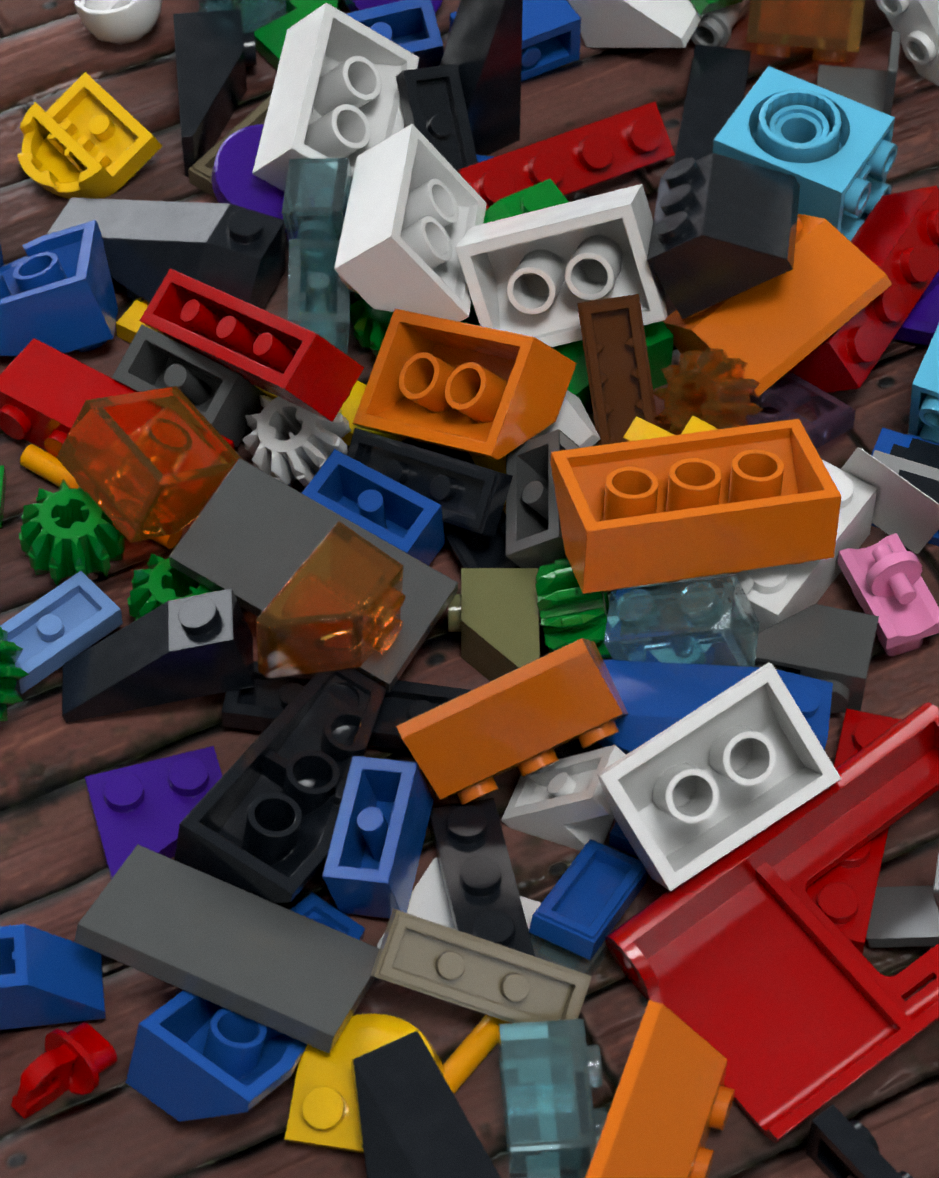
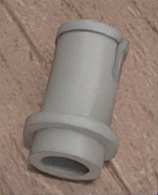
[691,0,750,47]

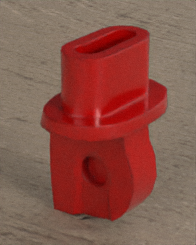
[11,1022,117,1119]

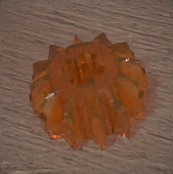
[652,348,763,435]

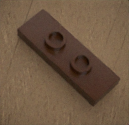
[577,294,658,445]

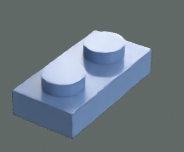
[0,571,123,694]

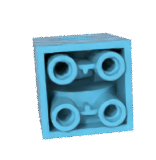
[713,66,898,241]

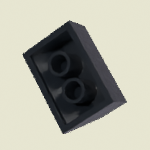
[647,153,800,319]

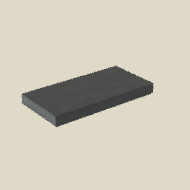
[169,458,458,693]
[74,845,379,1053]

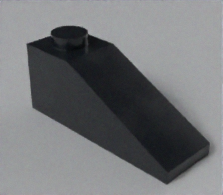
[173,9,257,177]
[62,588,255,723]

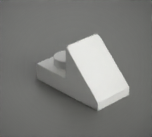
[501,745,626,851]

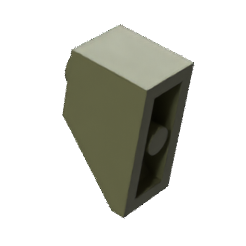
[448,568,540,681]

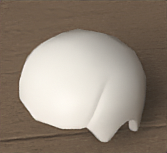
[74,0,162,44]

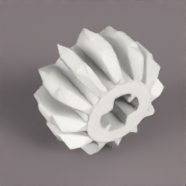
[242,394,351,487]

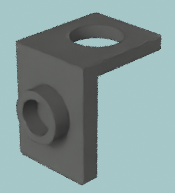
[817,31,901,116]
[866,854,939,948]

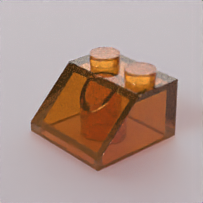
[746,0,865,63]
[56,386,243,542]
[256,521,406,678]

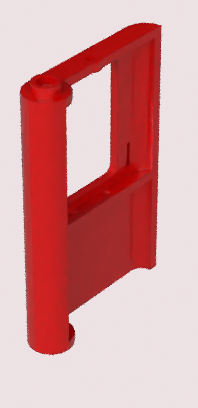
[605,702,939,1143]

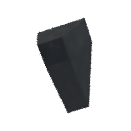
[439,0,523,156]
[46,197,286,309]
[174,656,387,903]
[351,1031,501,1178]

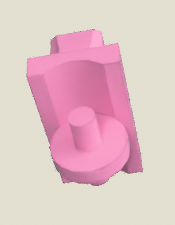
[837,533,939,656]

